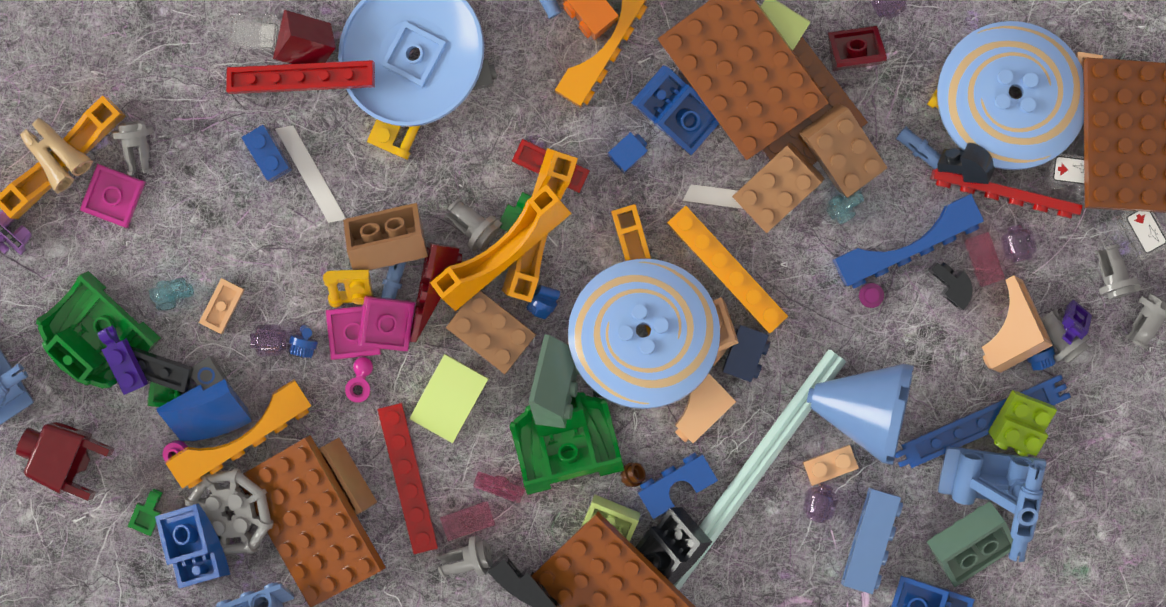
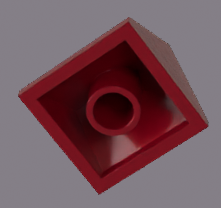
[273,10,336,64]
[828,26,887,71]

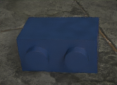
[722,325,771,382]

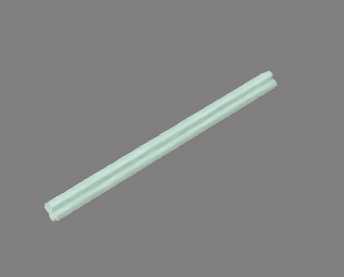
[673,349,846,590]

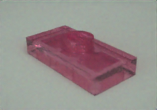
[964,232,1005,287]
[473,471,525,503]
[440,501,495,541]

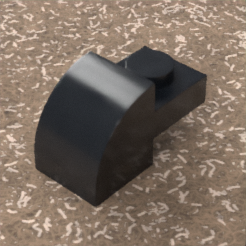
[937,143,995,184]
[928,262,973,310]

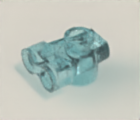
[826,189,865,225]
[149,277,194,311]

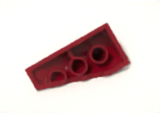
[410,242,462,343]

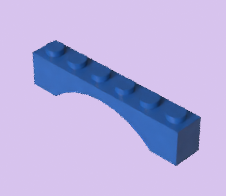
[833,194,984,289]

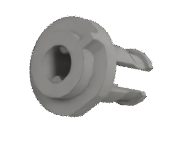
[112,120,154,175]
[444,198,503,251]
[1095,244,1141,300]
[1125,293,1166,349]
[1041,308,1090,364]
[436,535,492,578]

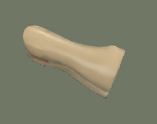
[20,118,93,194]

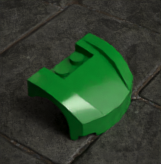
[36,271,161,389]
[510,392,624,495]

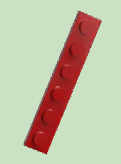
[226,60,375,94]
[930,169,1083,219]
[377,403,439,554]

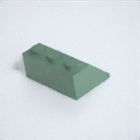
[528,334,580,428]
[927,501,1013,588]

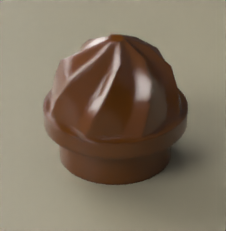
[620,462,646,487]

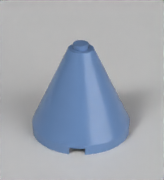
[807,364,914,465]

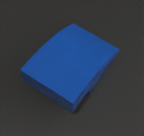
[631,65,719,155]
[156,379,252,441]
[155,504,231,588]
[891,576,976,607]

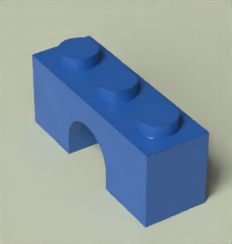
[637,452,718,519]

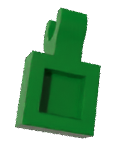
[500,192,532,232]
[127,489,163,536]

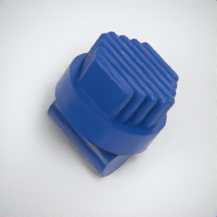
[526,285,560,319]
[289,325,318,358]
[1027,346,1056,371]

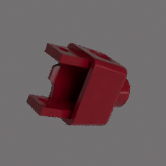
[16,422,115,501]

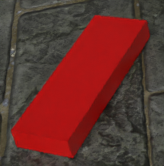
[512,139,590,194]

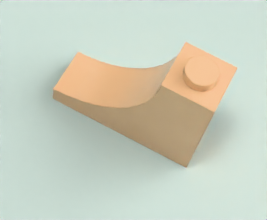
[982,275,1053,373]
[675,374,736,443]

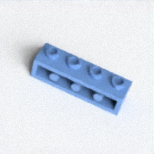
[841,487,903,595]

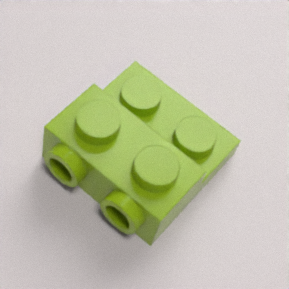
[988,390,1057,457]

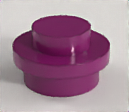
[859,283,884,308]

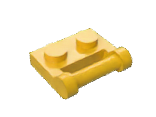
[367,119,420,160]
[323,270,374,308]

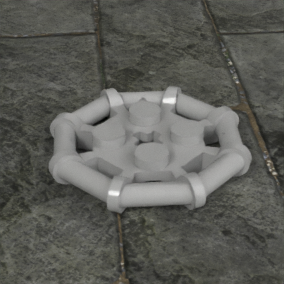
[185,468,274,555]

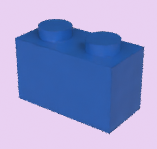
[241,125,293,182]
[608,132,648,174]

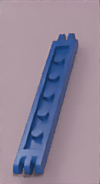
[895,374,1071,468]

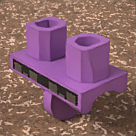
[0,210,32,255]

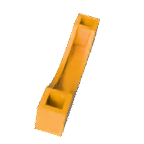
[555,0,648,108]
[0,95,126,220]
[501,148,578,302]
[430,184,572,311]
[611,204,651,336]
[666,206,788,334]
[166,379,311,489]

